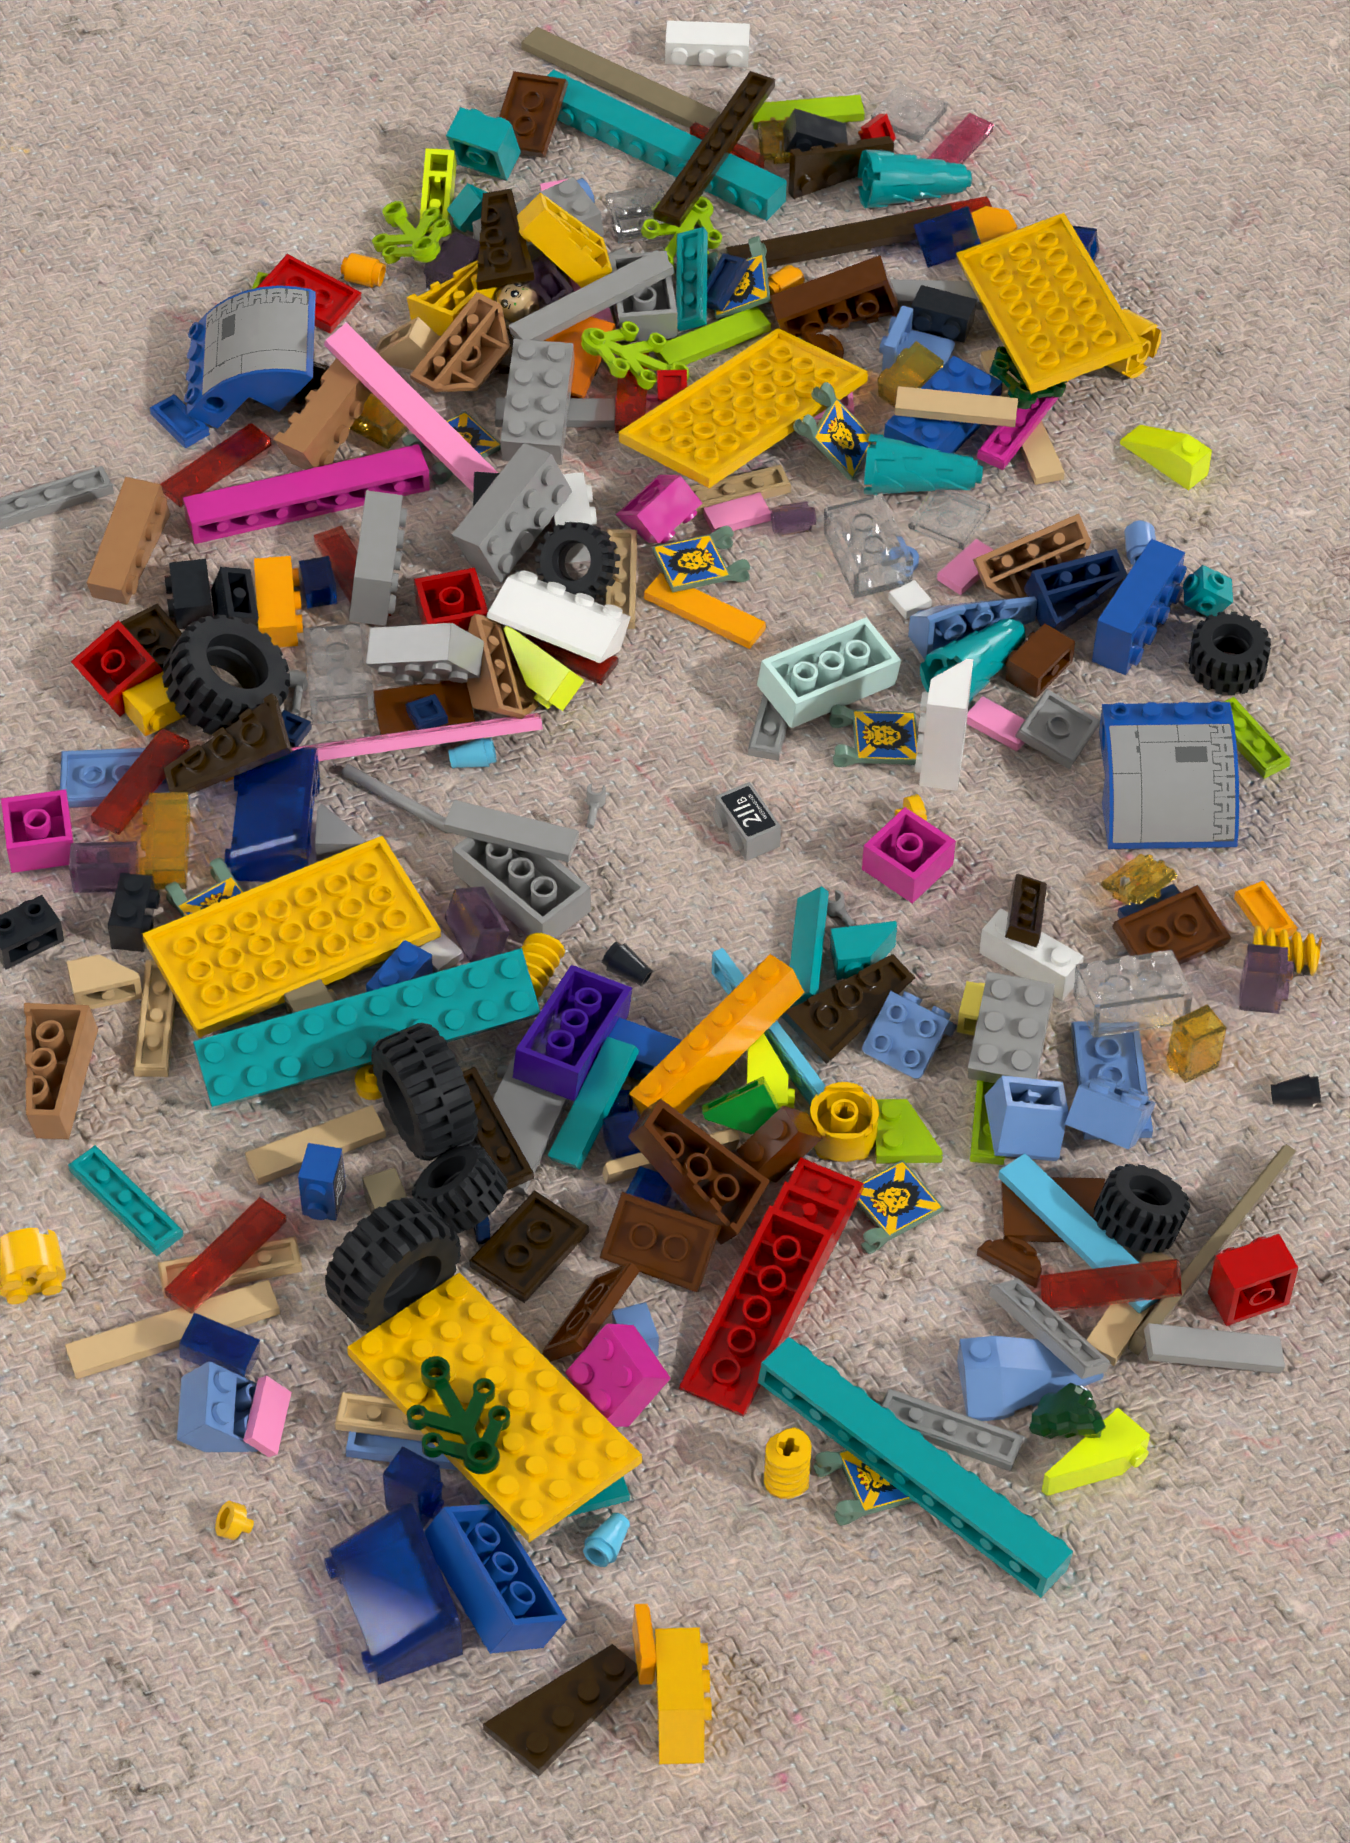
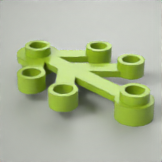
[641,196,722,268]
[372,201,452,264]
[581,321,690,390]

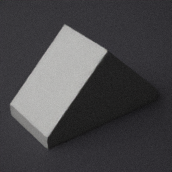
[315,804,366,862]

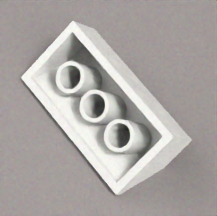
[487,570,631,663]
[914,659,973,791]

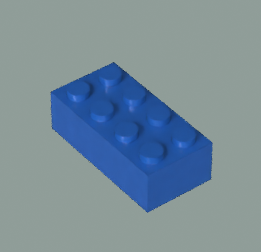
[884,356,1003,454]
[1092,539,1187,675]
[421,1504,567,1654]

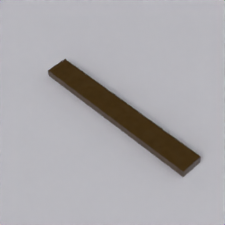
[653,71,775,228]
[726,204,957,268]

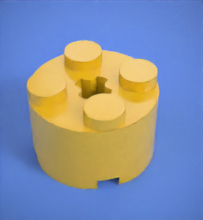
[1107,309,1162,379]
[810,1082,879,1162]
[0,1228,66,1304]

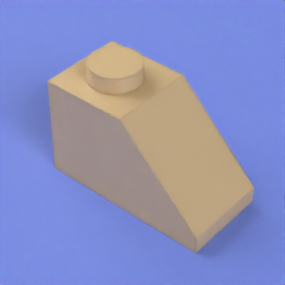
[375,317,440,370]
[66,955,142,1009]

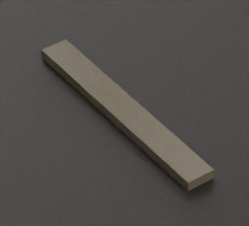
[521,27,720,135]
[1128,1144,1296,1356]

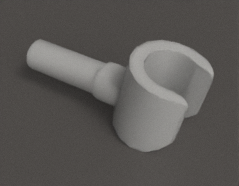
[289,669,308,713]
[586,784,606,829]
[827,890,857,926]

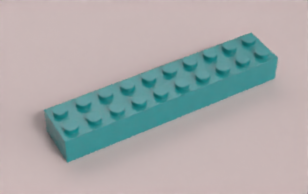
[193,948,540,1110]

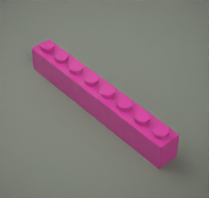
[183,444,430,544]

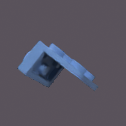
[879,306,955,382]
[862,991,957,1079]

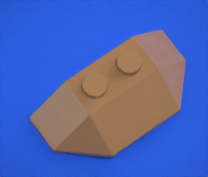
[410,292,510,392]
[973,513,1091,599]
[466,614,539,719]

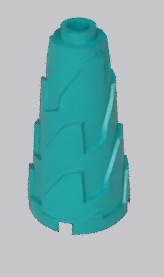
[858,150,972,208]
[864,434,983,496]
[920,618,1026,703]

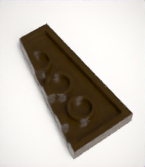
[476,188,535,290]
[781,954,916,1064]

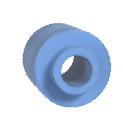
[1124,520,1156,566]

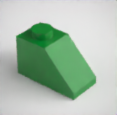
[702,1076,780,1135]

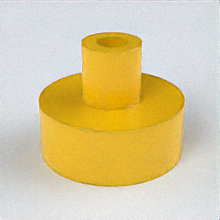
[894,794,927,821]
[355,1065,382,1100]
[215,1501,254,1540]

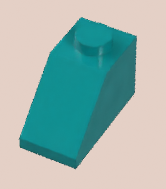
[447,183,488,232]
[830,921,897,980]

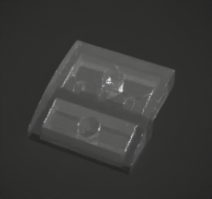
[605,185,675,244]

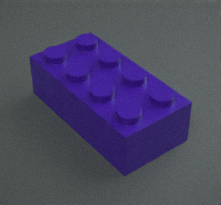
[512,965,632,1102]

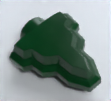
[1029,1383,1106,1439]

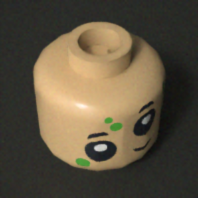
[494,283,539,322]

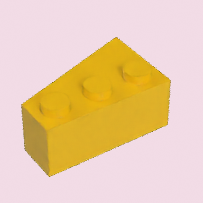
[517,192,612,288]
[407,260,502,336]
[655,1627,712,1765]

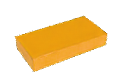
[1234,881,1297,938]
[632,1604,656,1685]

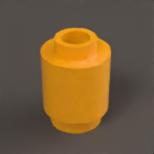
[341,253,386,288]
[768,265,805,304]

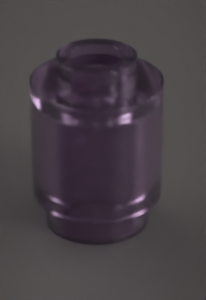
[771,501,816,536]

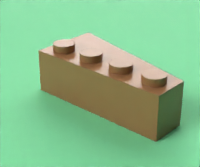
[273,358,372,470]
[86,477,171,605]
[24,1003,98,1140]

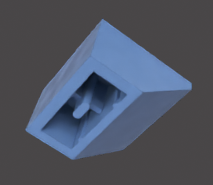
[984,1075,1069,1161]
[1065,1076,1156,1150]
[177,1361,258,1452]

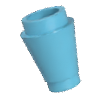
[448,737,497,769]
[583,1513,630,1567]

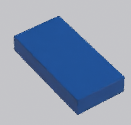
[150,394,210,448]

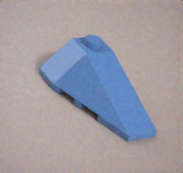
[908,596,1038,660]
[957,1336,1104,1421]

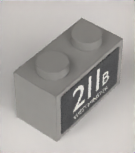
[713,782,781,861]

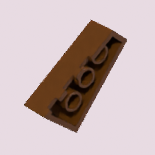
[770,255,900,337]
[628,1098,770,1245]

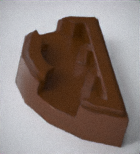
[801,330,844,359]
[976,1236,1042,1288]

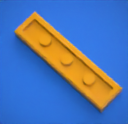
[644,572,766,649]

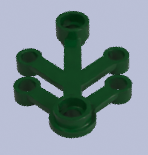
[989,346,1067,409]
[406,1356,510,1474]

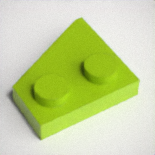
[874,1099,943,1164]

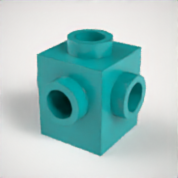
[1183,565,1233,616]

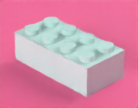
[757,617,901,728]

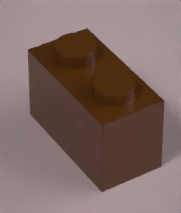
[1005,623,1075,698]
[736,1106,823,1183]

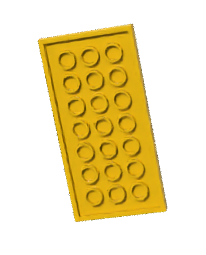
[956,213,1144,394]
[619,328,868,488]
[142,836,441,1038]
[347,1272,642,1543]

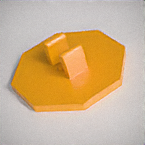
[956,206,1018,250]

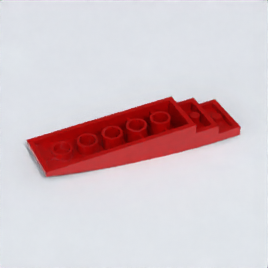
[679,1157,864,1417]

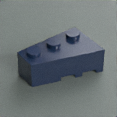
[1024,549,1128,632]

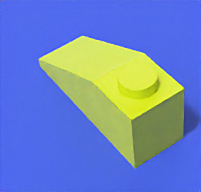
[419,148,457,233]
[1120,424,1212,491]
[503,626,585,711]
[747,1033,795,1109]
[1041,1408,1150,1496]

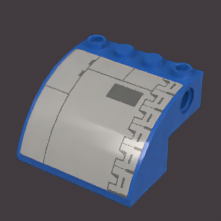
[184,286,316,429]
[1099,701,1239,849]

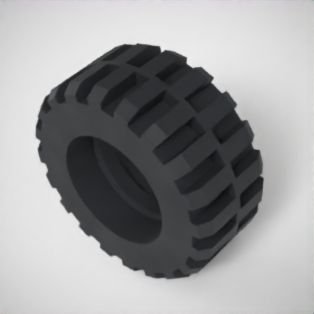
[162,615,290,735]
[371,1023,478,1161]
[325,1197,461,1333]

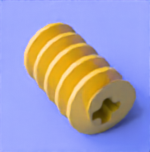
[1250,925,1322,976]
[520,933,565,1001]
[764,1427,812,1499]

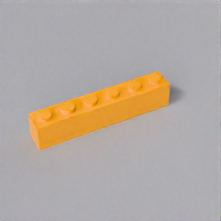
[629,954,805,1114]

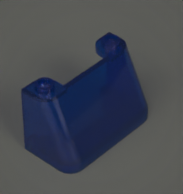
[224,747,321,882]
[324,1502,463,1685]

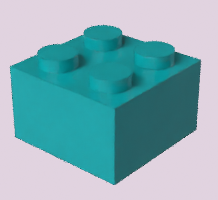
[446,107,521,181]

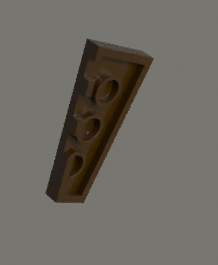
[788,136,894,199]
[164,693,292,800]
[483,1644,638,1776]

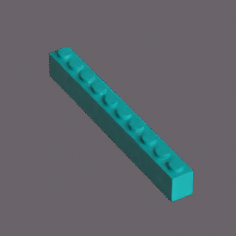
[547,69,787,221]
[758,1337,1073,1598]

